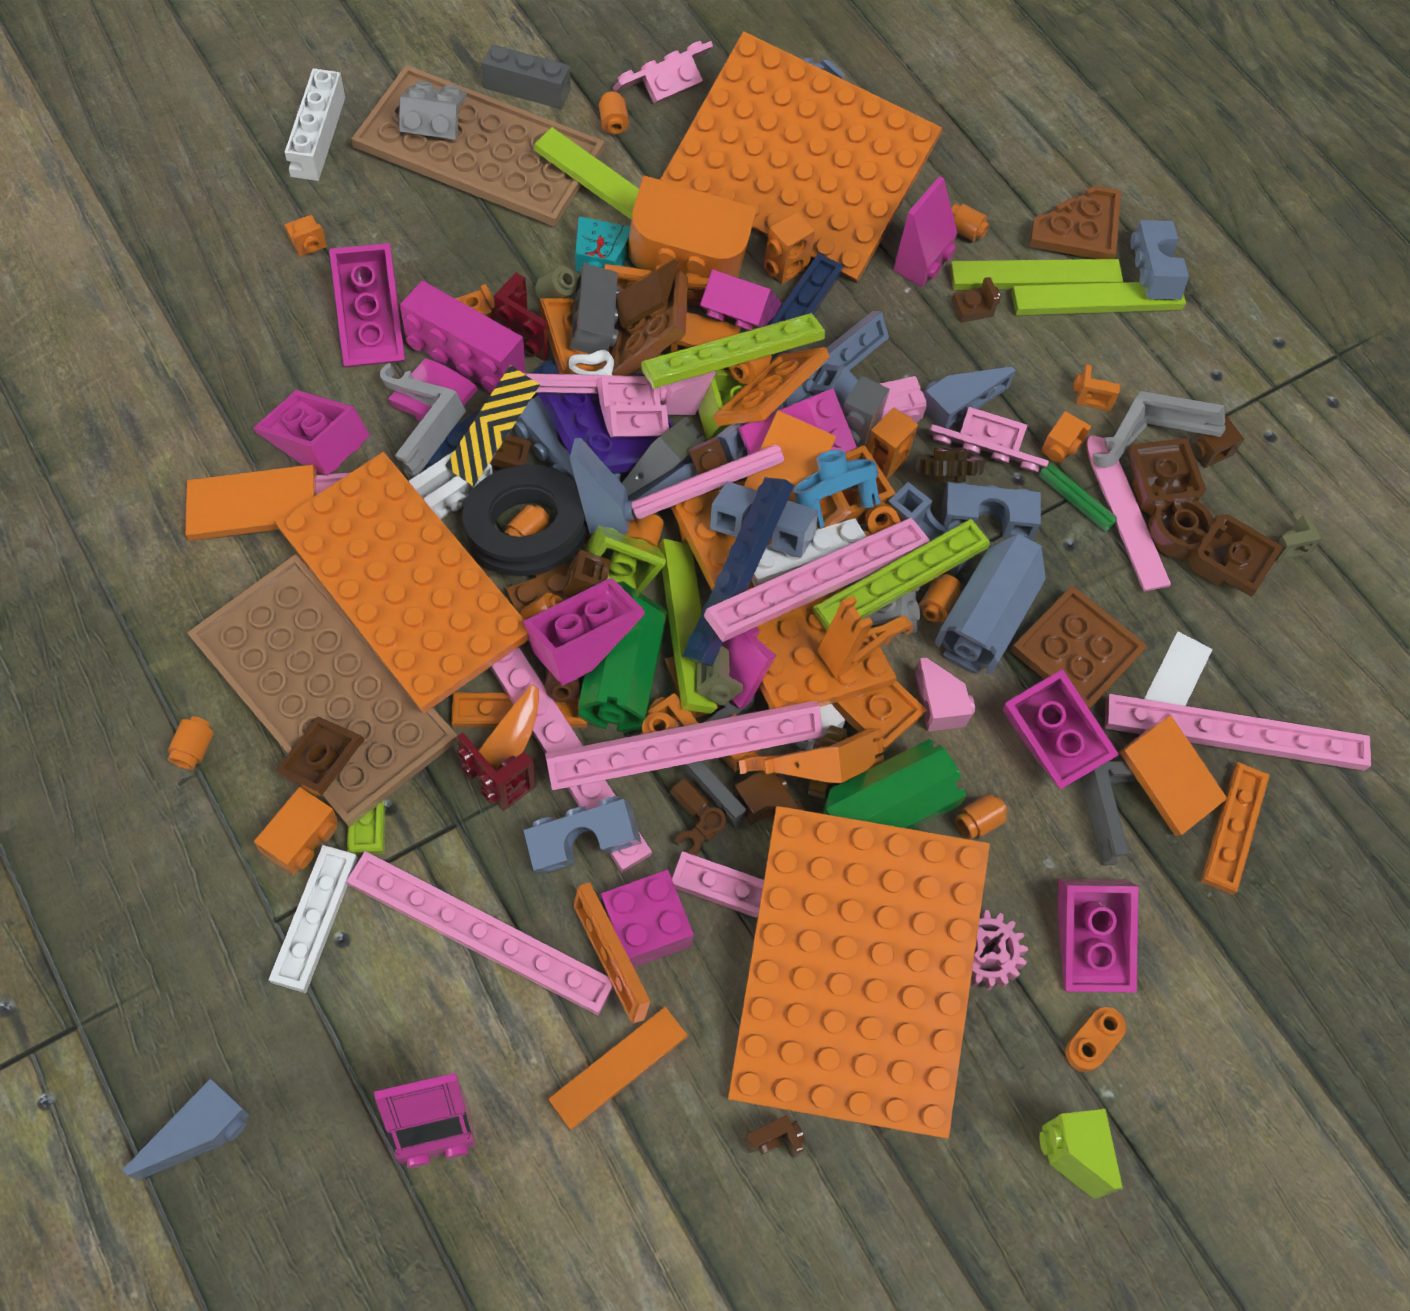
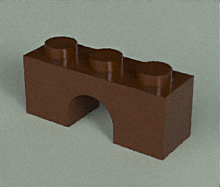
[733,771,806,825]

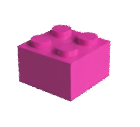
[601,870,694,968]

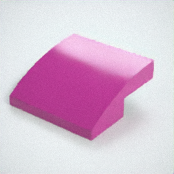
[388,358,478,423]
[721,627,776,709]

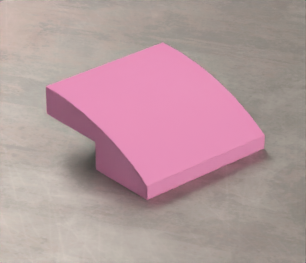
[597,377,669,438]

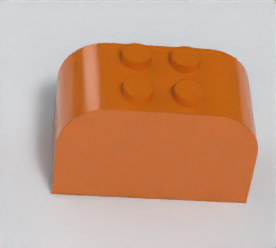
[628,175,757,279]

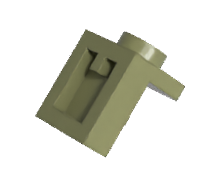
[1275,514,1321,562]
[697,646,743,705]

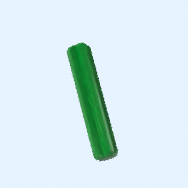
[1039,462,1117,531]

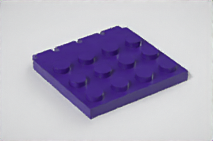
[537,373,690,473]

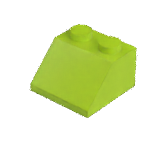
[698,370,746,441]
[586,525,666,592]
[1039,1109,1123,1199]

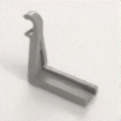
[380,363,466,477]
[1093,391,1225,468]

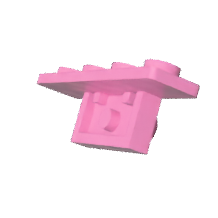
[613,41,713,104]
[928,407,1049,473]

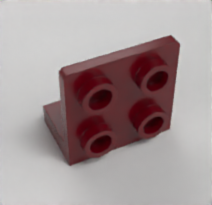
[494,272,548,361]
[456,732,536,811]

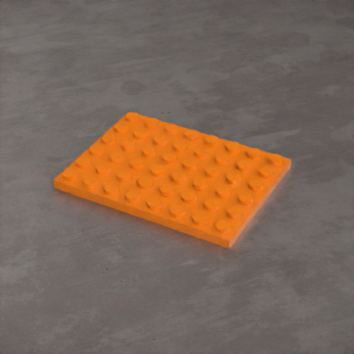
[661,31,942,283]
[728,806,990,1139]

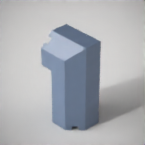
[934,534,1046,674]

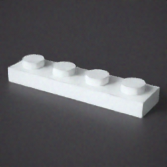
[752,518,866,586]
[269,845,358,993]

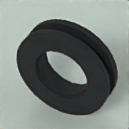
[462,465,588,576]

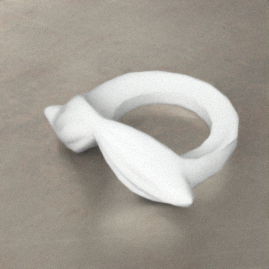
[569,350,614,375]

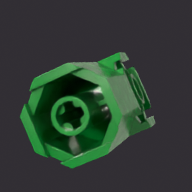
[578,581,668,733]
[822,739,966,830]

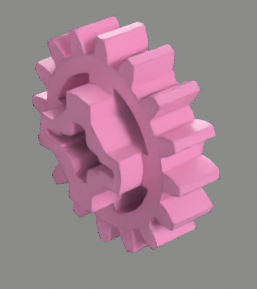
[971,910,1028,990]

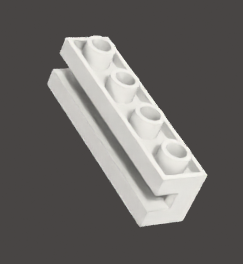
[285,68,345,181]
[409,451,493,519]

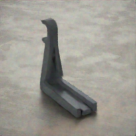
[622,417,707,496]
[678,692,756,829]
[1081,761,1138,866]

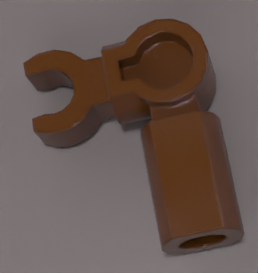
[670,778,726,856]

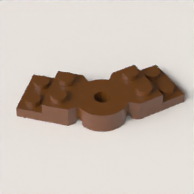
[1126,438,1283,597]

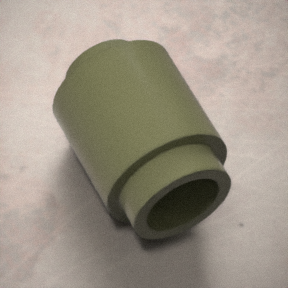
[535,266,577,299]

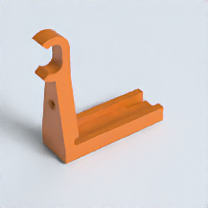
[817,596,914,678]
[739,728,884,783]

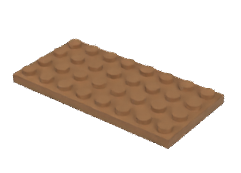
[351,65,605,227]
[187,554,458,827]

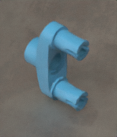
[794,450,881,530]

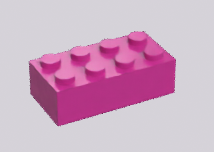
[400,280,526,393]

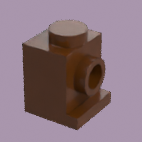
[1191,416,1244,468]
[562,550,611,598]

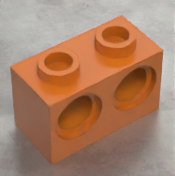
[764,212,815,285]
[866,407,918,480]

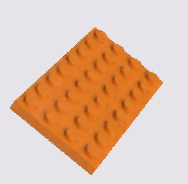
[275,452,529,714]
[671,480,897,709]

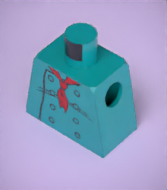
[575,216,630,273]

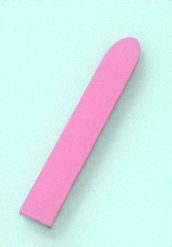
[1086,436,1171,592]

